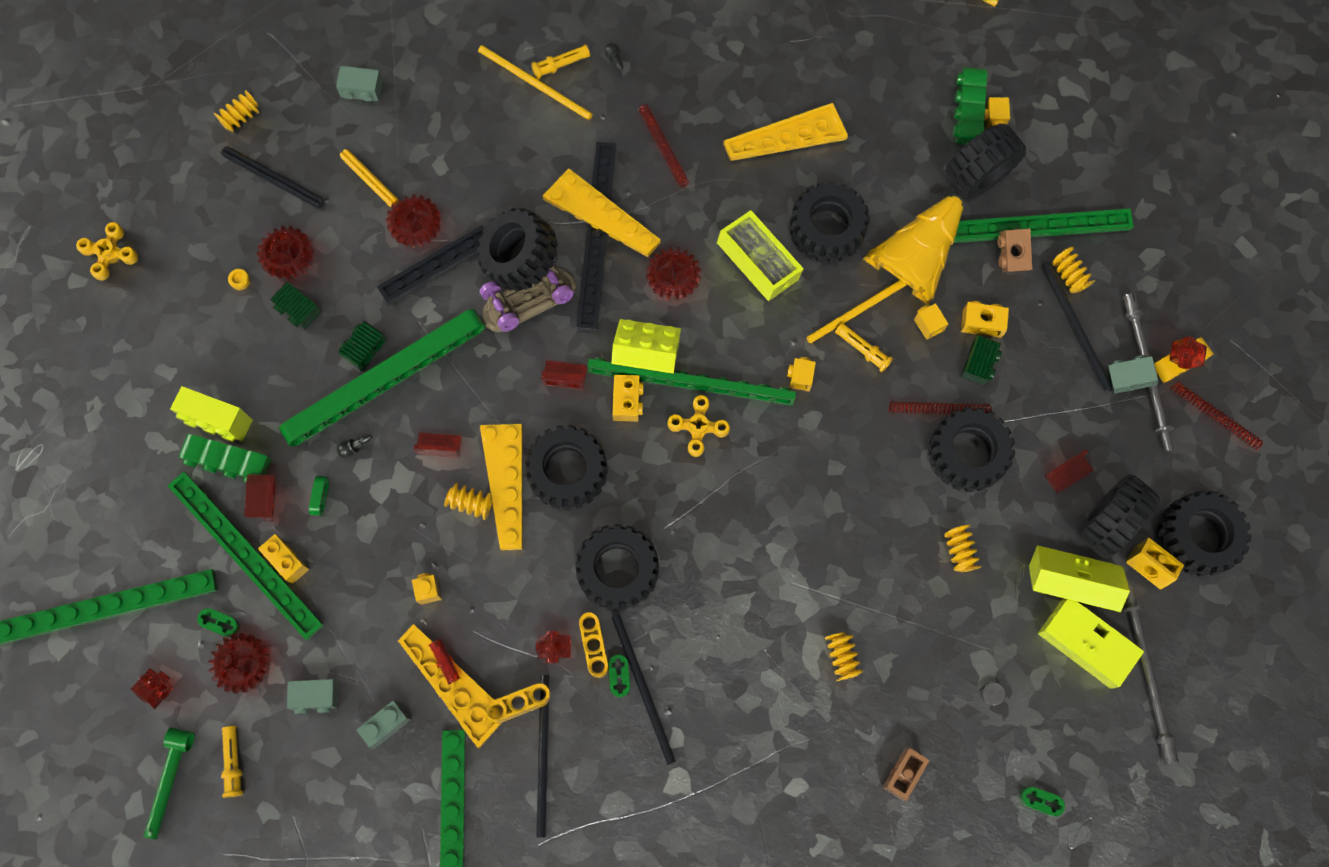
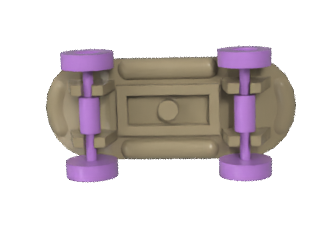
[480,260,576,332]

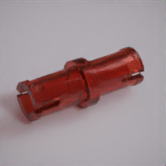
[428,639,461,685]

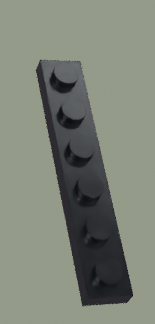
[377,225,484,305]

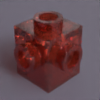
[1169,337,1207,369]
[535,631,571,664]
[130,668,174,709]

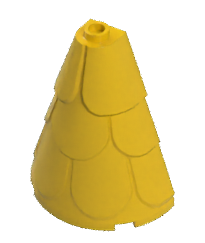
[863,196,963,306]

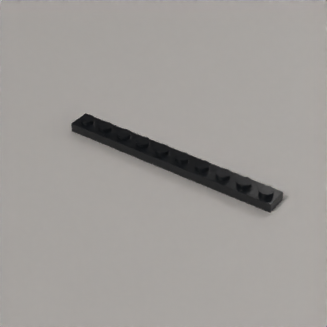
[577,142,616,332]

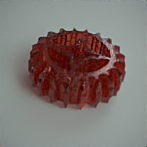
[386,194,442,248]
[256,226,314,280]
[646,246,701,301]
[208,633,271,694]

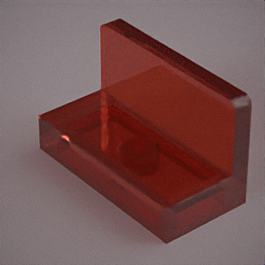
[541,361,587,390]
[413,432,462,458]
[1045,449,1094,494]
[244,475,276,522]

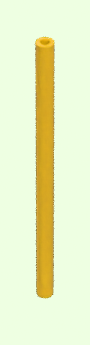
[478,45,593,120]
[806,280,907,344]

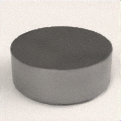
[981,683,1005,706]

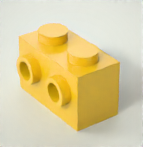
[613,375,644,422]

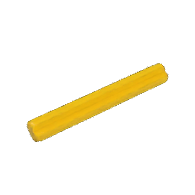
[340,149,398,207]

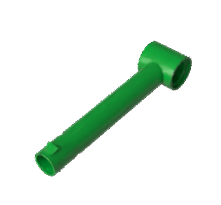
[143,727,195,840]

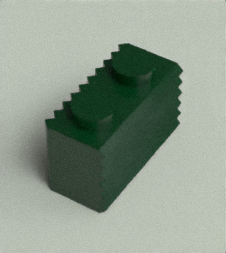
[270,282,321,329]
[338,321,387,372]
[961,335,1002,386]

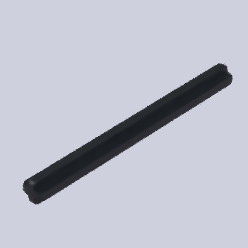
[221,146,324,208]

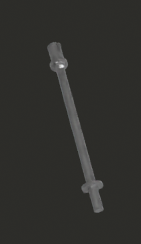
[1123,293,1174,452]
[1123,585,1180,764]

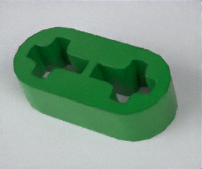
[309,476,330,516]
[197,608,240,637]
[608,655,630,698]
[1020,787,1065,817]

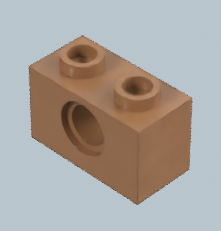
[998,229,1032,273]
[882,748,930,801]

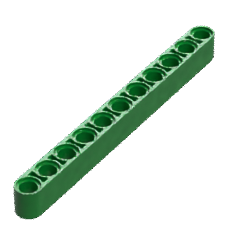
[279,309,486,447]

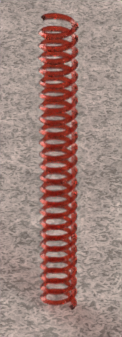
[638,104,690,187]
[1170,382,1263,451]
[889,401,992,415]

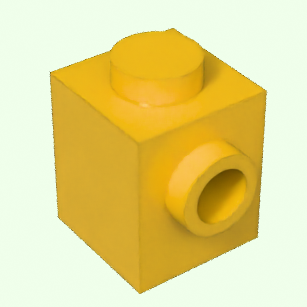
[984,97,1010,128]
[914,303,948,340]
[787,357,816,392]
[412,573,442,605]

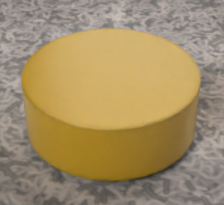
[228,269,251,290]

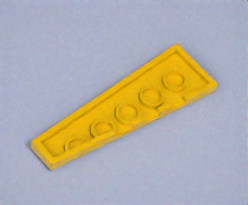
[723,103,848,161]
[543,168,661,257]
[480,424,523,551]
[398,624,503,748]

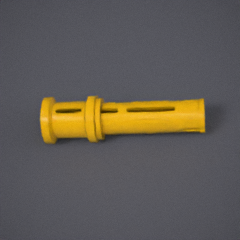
[531,44,590,80]
[835,323,893,373]
[221,726,244,798]

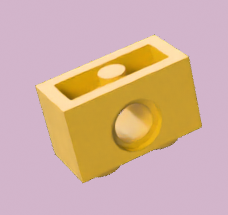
[961,301,1009,338]
[258,534,310,584]
[1126,538,1184,590]

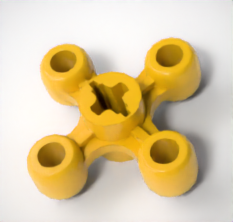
[76,222,138,281]
[667,395,730,457]

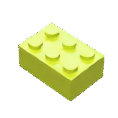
[611,319,681,373]
[170,386,253,443]

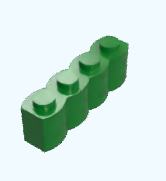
[953,67,987,145]
[178,434,271,485]

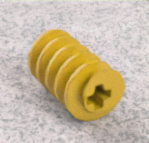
[214,90,260,132]
[1052,246,1095,293]
[444,482,492,520]
[944,525,982,572]
[825,632,863,681]

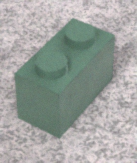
[336,66,383,102]
[1108,355,1158,394]
[287,679,338,714]
[357,701,411,749]

